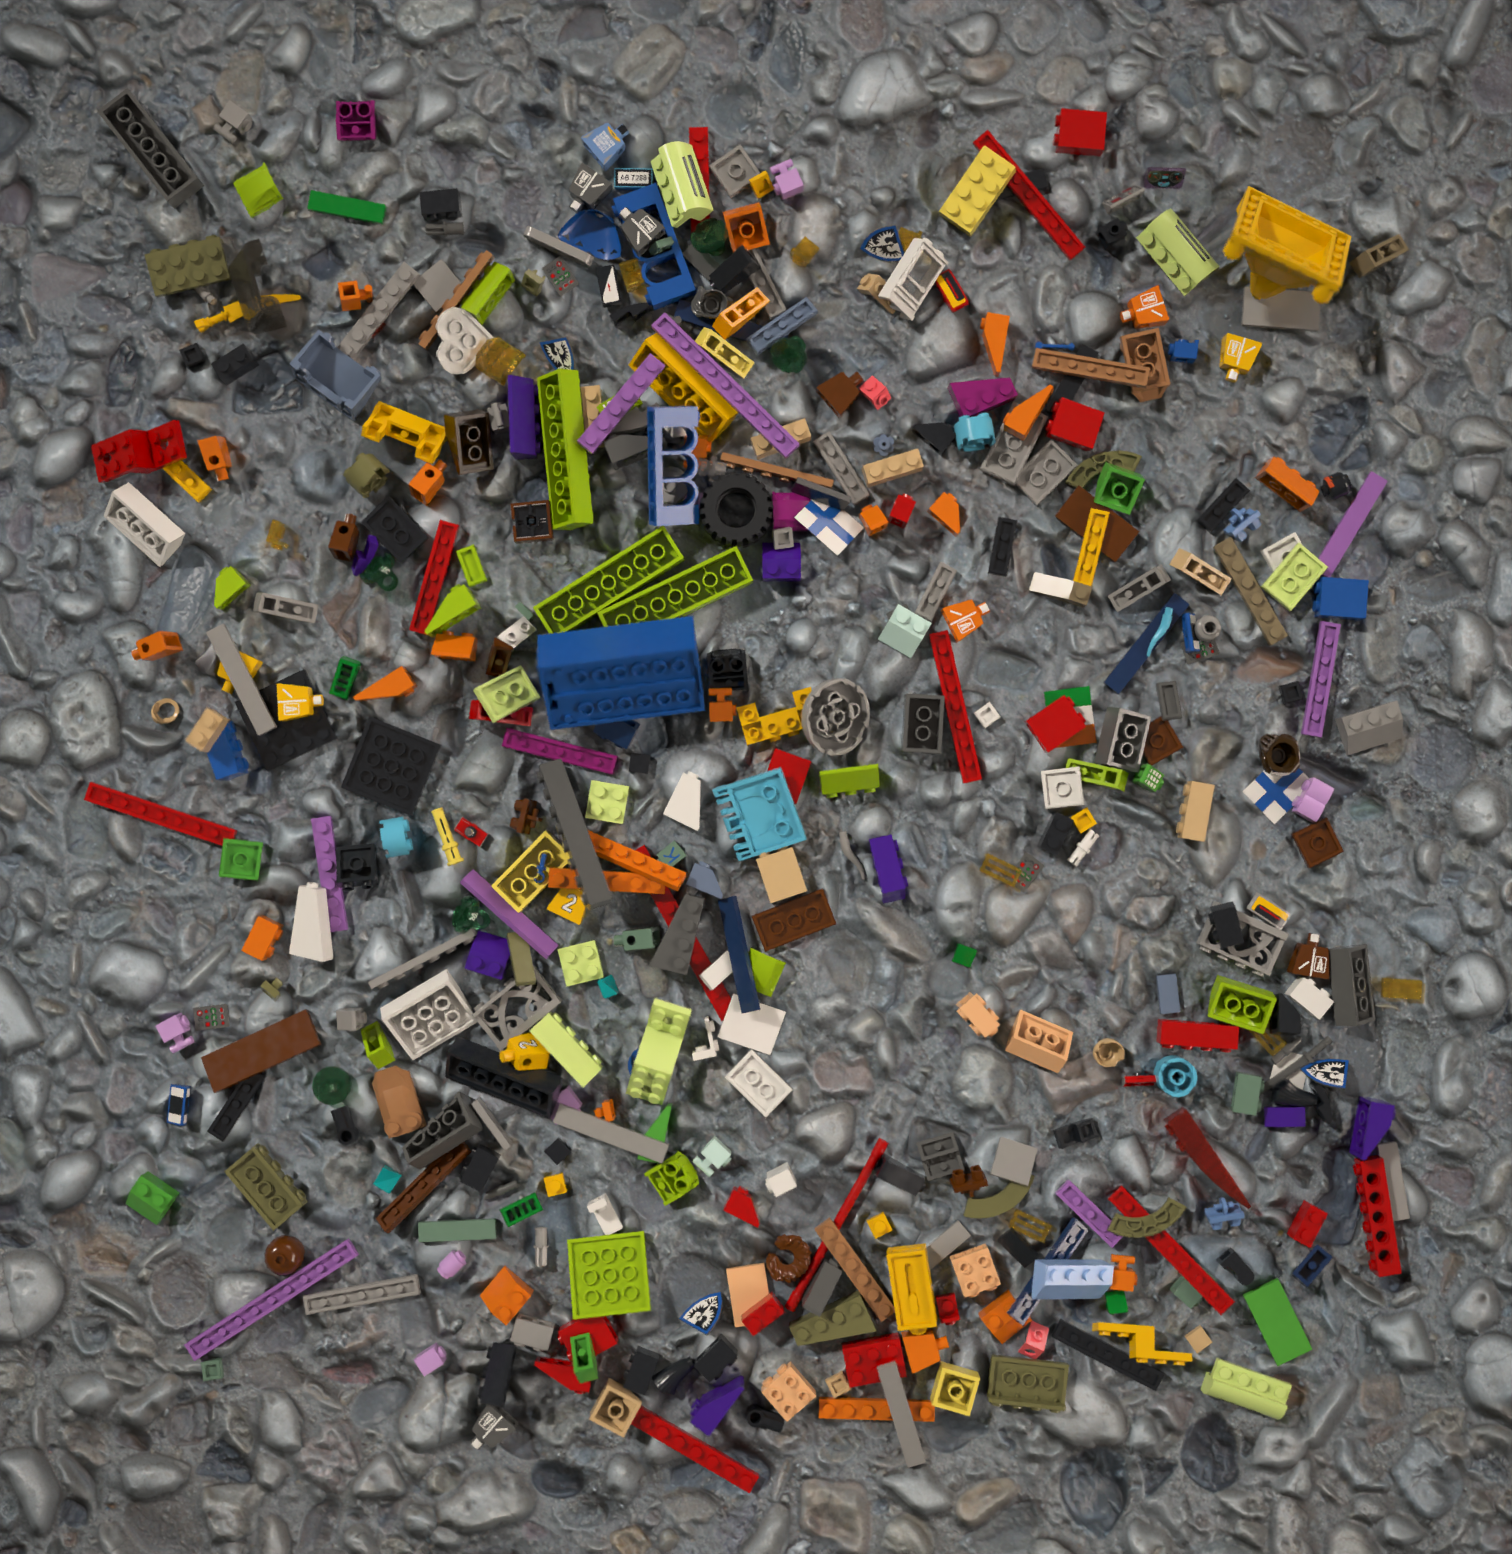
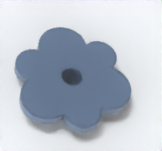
[873,434,894,457]

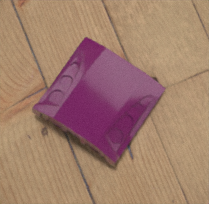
[336,100,376,141]
[772,492,811,532]

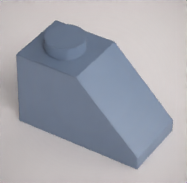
[686,861,723,899]

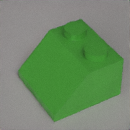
[1094,462,1145,515]
[125,1171,180,1225]

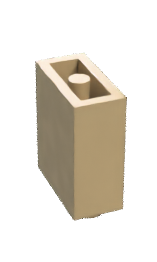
[756,846,807,903]

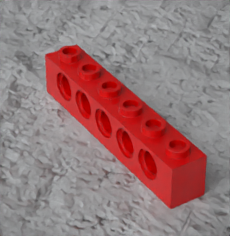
[1353,1155,1402,1277]

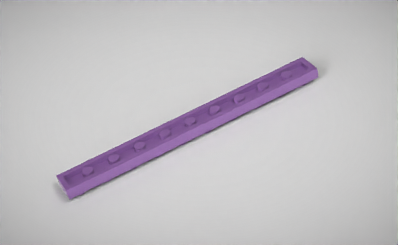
[651,313,800,459]
[184,1238,359,1361]

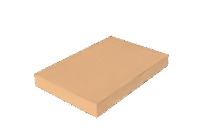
[726,1263,769,1327]

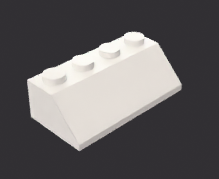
[104,483,185,567]

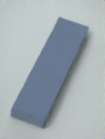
[746,297,818,356]

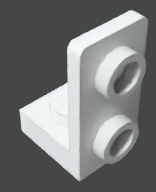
[497,617,536,650]
[692,1016,719,1061]
[587,1193,623,1235]

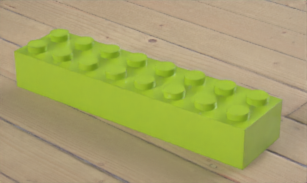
[537,368,593,530]
[533,526,685,634]
[597,546,753,627]

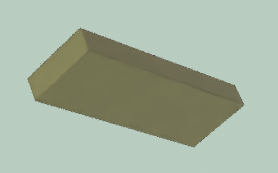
[506,932,536,986]

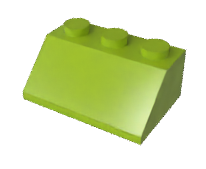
[460,261,515,325]
[819,764,880,798]
[1207,975,1277,1034]

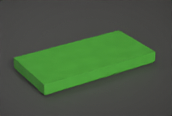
[1243,1278,1313,1366]

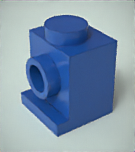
[1168,339,1199,364]

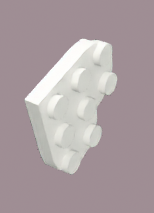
[435,307,497,374]

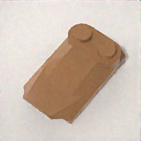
[1120,328,1170,402]
[372,1066,427,1138]

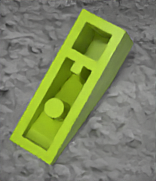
[1066,758,1129,791]

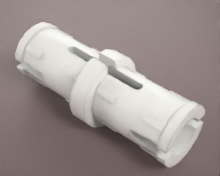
[1067,829,1099,867]

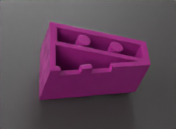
[947,377,1018,417]

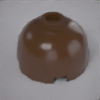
[264,1235,305,1275]

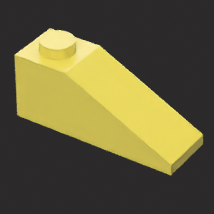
[695,327,755,378]

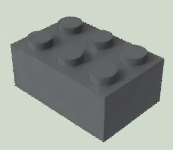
[901,693,945,754]

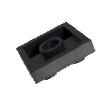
[336,843,378,891]

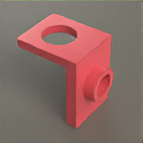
[1018,1321,1049,1359]

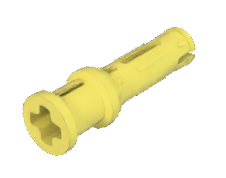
[431,807,464,866]

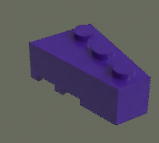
[869,834,908,904]

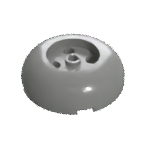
[801,678,870,756]

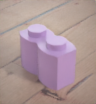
[1292,777,1334,822]

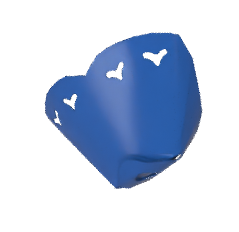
[558,209,621,260]

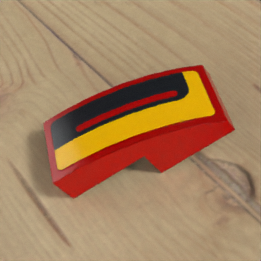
[934,269,969,313]

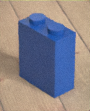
[1312,577,1369,620]

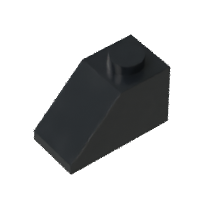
[912,422,956,456]
[1269,993,1302,1036]

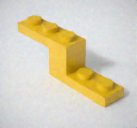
[1092,1322,1192,1366]

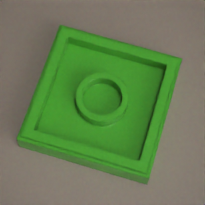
[219,838,263,881]

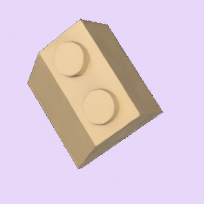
[589,1378,642,1438]

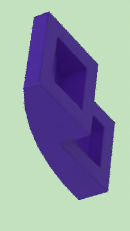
[351,535,379,576]
[1264,1106,1306,1127]

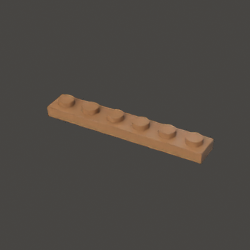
[419,250,495,350]
[1032,348,1150,389]
[720,452,834,489]
[814,1217,895,1322]

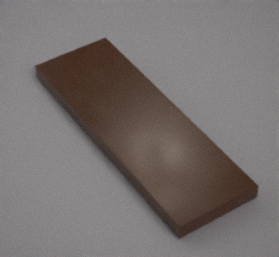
[201,1009,321,1093]

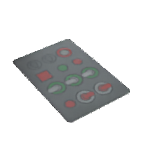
[542,256,579,296]
[1180,639,1220,664]
[1006,852,1044,892]
[193,1004,230,1031]

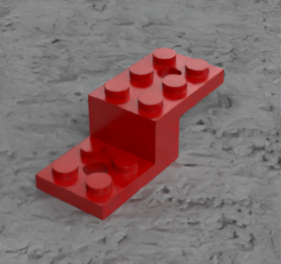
[91,420,187,483]

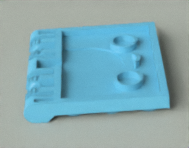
[712,767,807,861]

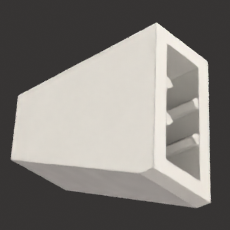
[663,771,701,831]

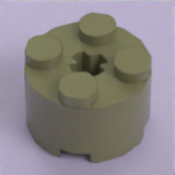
[343,452,390,498]

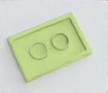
[1261,543,1328,612]
[473,665,541,723]

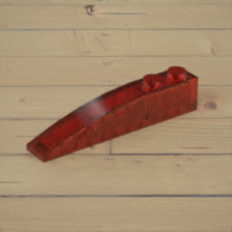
[1163,1107,1251,1209]

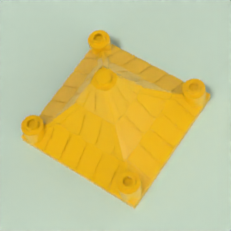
[1223,186,1351,304]

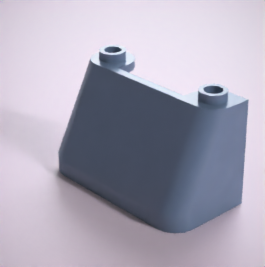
[289,330,381,421]

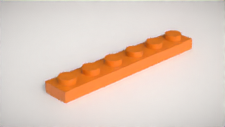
[588,830,686,891]
[548,867,665,894]
[818,1397,935,1422]

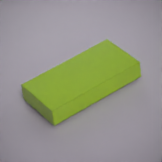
[456,544,488,587]

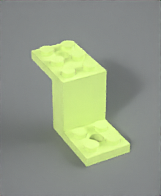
[626,998,692,1105]

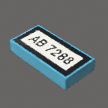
[614,168,653,189]

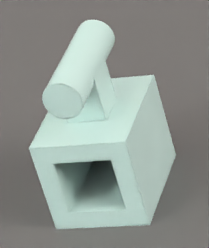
[692,1136,732,1177]

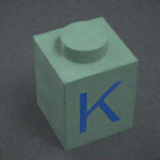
[657,840,687,867]

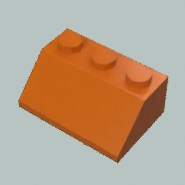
[1255,456,1319,512]

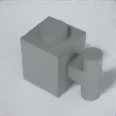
[213,100,253,143]
[487,403,509,435]

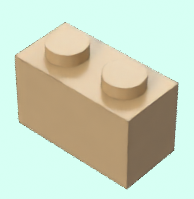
[185,708,229,752]

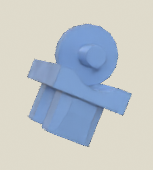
[1223,508,1261,542]
[1204,1197,1244,1230]

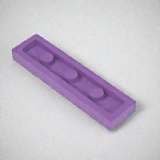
[1055,1179,1123,1248]

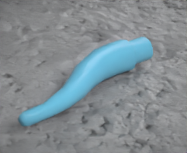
[1147,607,1173,657]

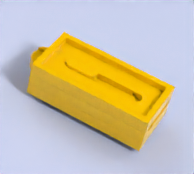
[886,1243,937,1335]

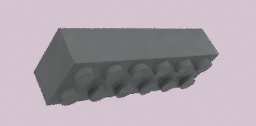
[97,88,204,209]

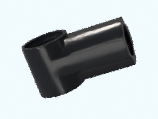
[331,1105,359,1145]
[746,1404,785,1433]

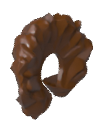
[766,1234,811,1283]

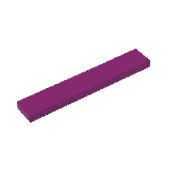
[502,728,618,775]

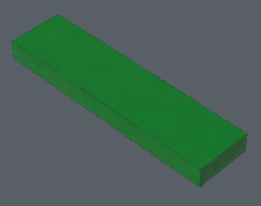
[307,190,387,225]

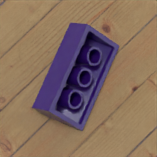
[508,375,541,460]

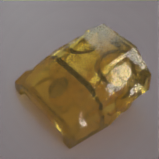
[475,337,526,386]

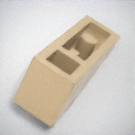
[1169,548,1231,595]

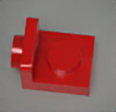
[935,1292,960,1325]

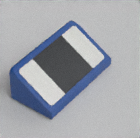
[1181,613,1200,653]
[167,1084,191,1126]

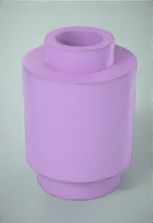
[437,1250,466,1279]

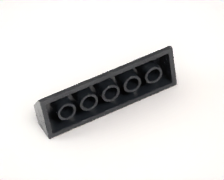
[445,1036,563,1119]

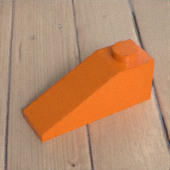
[980,312,1010,377]
[1002,385,1054,441]
[353,666,418,701]

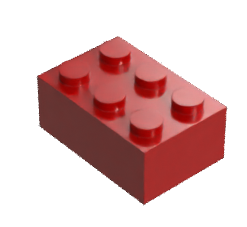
[841,1332,907,1388]

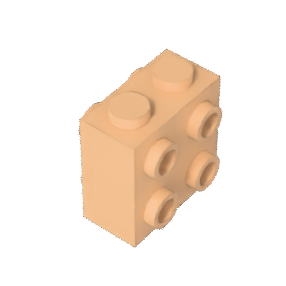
[956,992,1000,1038]
[949,1243,1001,1298]
[761,1361,816,1422]

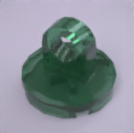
[690,218,728,256]
[770,336,807,374]
[360,553,398,591]
[452,896,490,934]
[312,1066,352,1105]

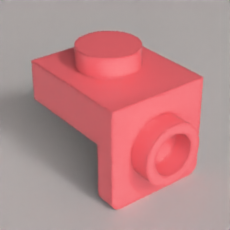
[859,375,891,410]

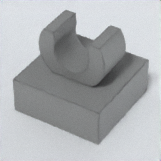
[772,527,794,550]

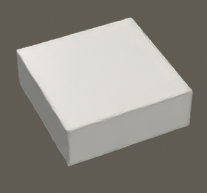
[973,702,1000,729]

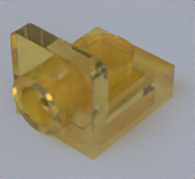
[898,227,923,252]
[790,236,820,268]
[266,519,289,551]

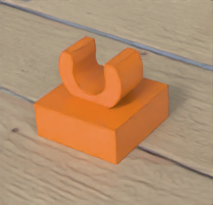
[594,1099,616,1121]

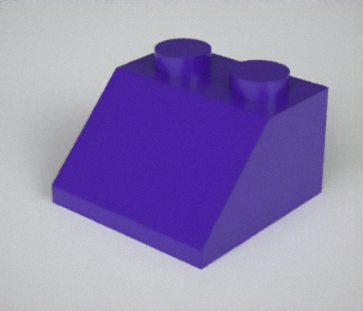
[762,543,801,581]
[464,930,510,980]

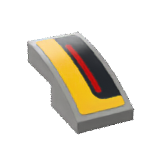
[1246,892,1291,930]

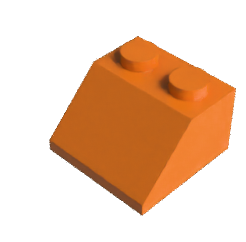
[723,202,770,252]
[431,631,478,662]
[480,1266,534,1326]
[978,1289,1032,1344]

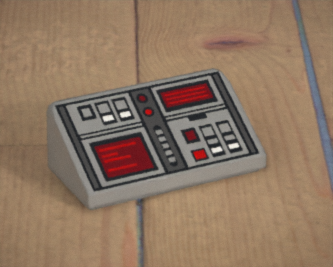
[1102,185,1145,215]

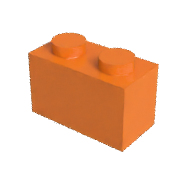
[241,915,284,961]

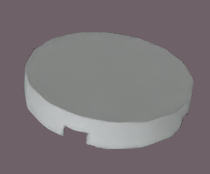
[663,466,688,504]

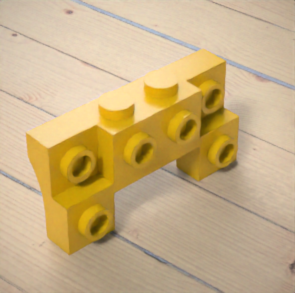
[361,401,447,464]
[737,687,812,745]

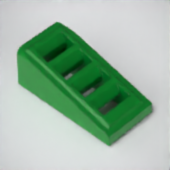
[329,656,361,700]
[499,1192,543,1227]

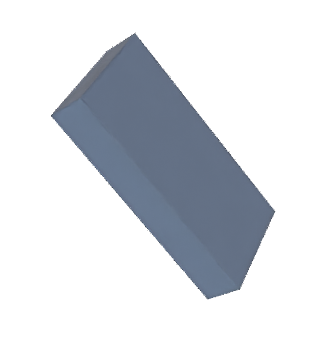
[1156,973,1180,1014]

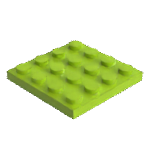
[567,1231,651,1320]

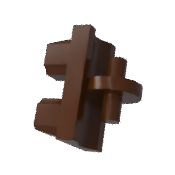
[510,798,543,835]
[949,1165,988,1198]

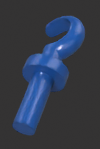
[534,854,547,883]

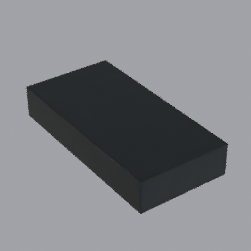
[997,1227,1039,1268]

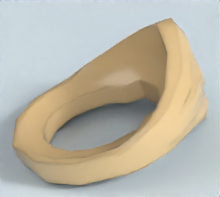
[151,698,179,724]

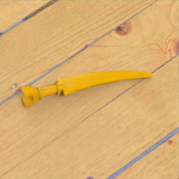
[194,294,301,333]

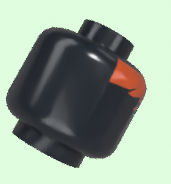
[1320,472,1352,500]

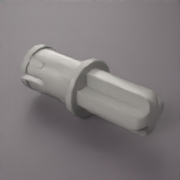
[533,1227,549,1267]

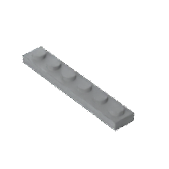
[337,262,420,360]
[368,928,477,990]

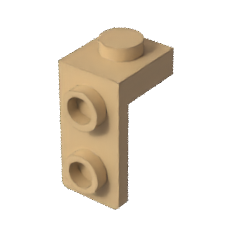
[857,274,896,314]

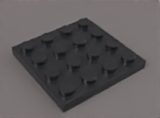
[235,669,338,771]
[341,716,442,816]

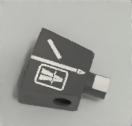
[569,163,613,213]
[619,207,666,257]
[471,1405,518,1450]

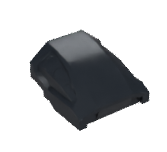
[707,648,749,691]

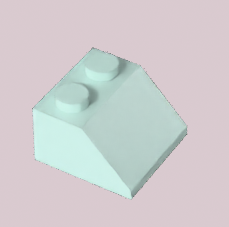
[878,604,932,658]

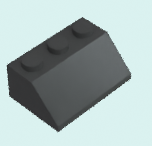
[1094,707,1151,773]

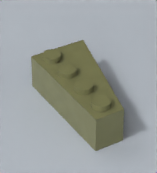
[789,1291,876,1346]

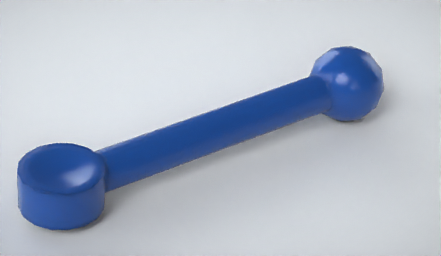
[1035,342,1075,351]

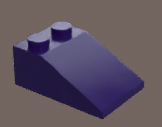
[1349,1096,1396,1160]
[690,1375,744,1436]

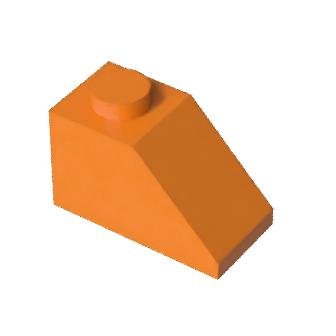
[927,492,960,537]
[859,504,889,536]

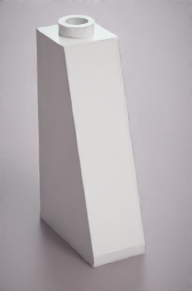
[289,882,333,962]

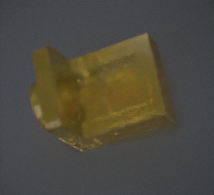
[619,258,646,293]

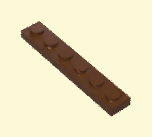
[376,1142,471,1234]

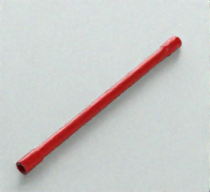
[784,1138,889,1312]

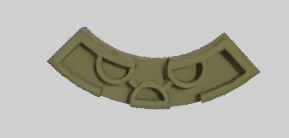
[1065,450,1142,489]
[963,1174,1035,1219]
[1107,1197,1186,1238]

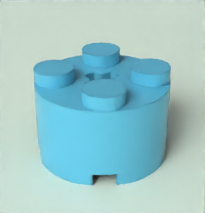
[954,413,996,452]
[379,816,414,858]
[1154,1055,1197,1097]

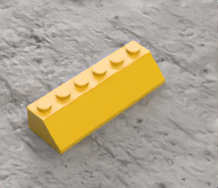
[628,333,738,442]

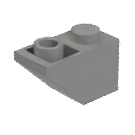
[336,1007,367,1031]

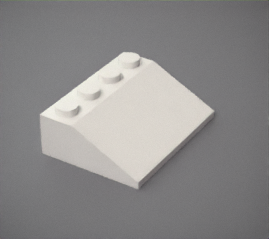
[380,969,477,1060]

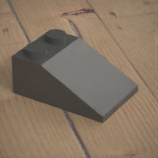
[604,434,668,471]

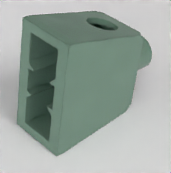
[614,926,661,951]

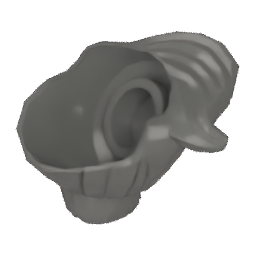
[691,286,734,319]

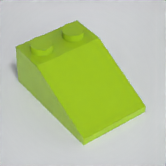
[425,584,481,638]

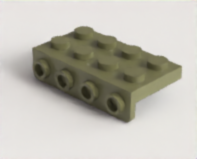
[144,235,232,298]
[224,1143,308,1231]
[987,1354,1069,1413]

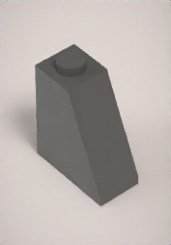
[802,1257,842,1317]

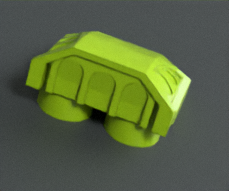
[234,162,283,218]
[748,947,786,997]
[644,1151,699,1206]

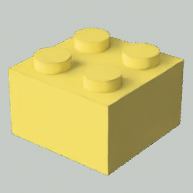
[930,1361,980,1416]

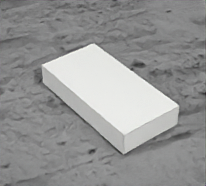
[699,951,733,990]

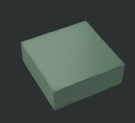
[648,236,674,255]
[515,602,535,622]
[201,1357,224,1381]

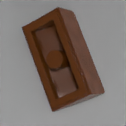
[486,637,513,677]

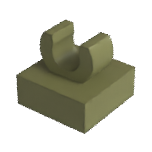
[521,269,546,296]
[260,978,283,1001]

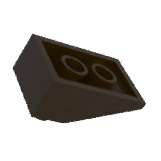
[444,410,494,475]

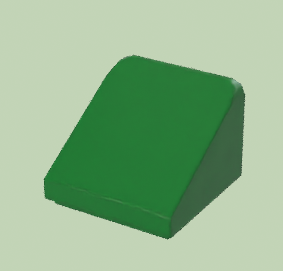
[952,943,977,968]
[1105,1290,1128,1314]

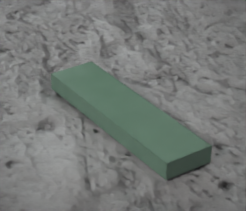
[418,1218,497,1242]

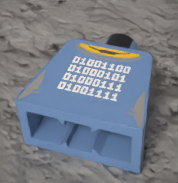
[581,123,629,172]

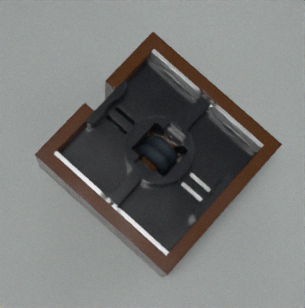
[510,500,554,544]

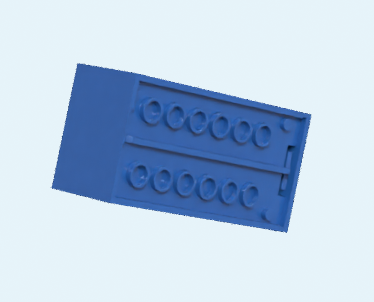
[537,616,705,730]

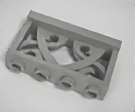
[1196,901,1289,977]
[472,965,562,1051]

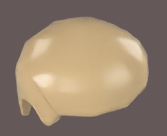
[1093,1038,1125,1067]

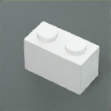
[1284,976,1334,1020]
[765,1162,797,1197]

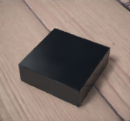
[180,343,206,369]
[1278,681,1303,704]
[629,753,650,774]
[544,1137,571,1165]

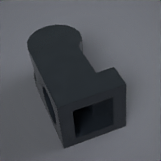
[1216,1247,1254,1286]

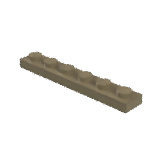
[1213,537,1288,646]

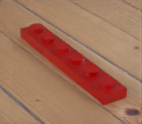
[689,127,710,243]
[409,520,459,636]

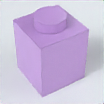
[414,1342,447,1376]

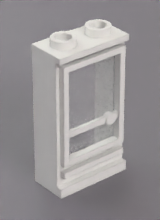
[878,238,949,321]

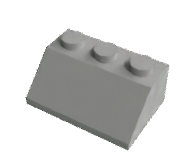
[1335,701,1403,755]

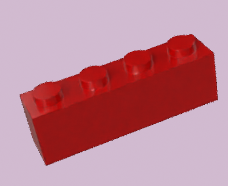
[1156,1019,1239,1052]

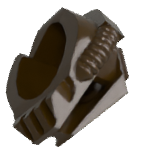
[1259,734,1300,776]

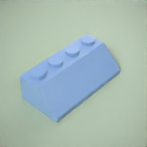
[1031,1259,1114,1299]

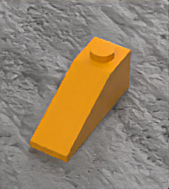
[712,287,770,340]

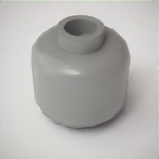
[1194,616,1221,642]

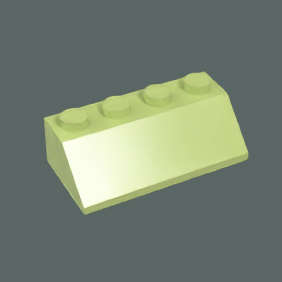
[530,1011,603,1087]

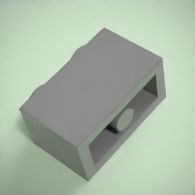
[510,1313,556,1352]

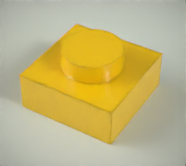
[749,171,774,198]
[1069,807,1097,834]
[543,1172,567,1197]
[866,1212,892,1239]

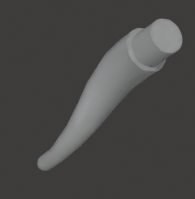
[195,286,217,305]
[839,831,865,880]

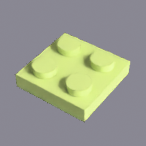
[585,780,630,824]
[557,940,604,987]

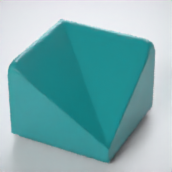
[597,975,619,999]
[373,1165,402,1194]

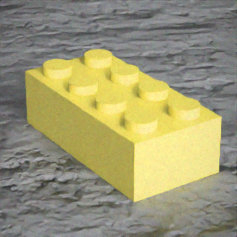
[939,145,1016,237]
[491,830,570,913]

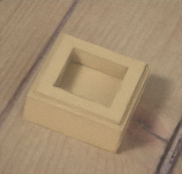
[1185,1325,1213,1353]
[825,1371,851,1398]

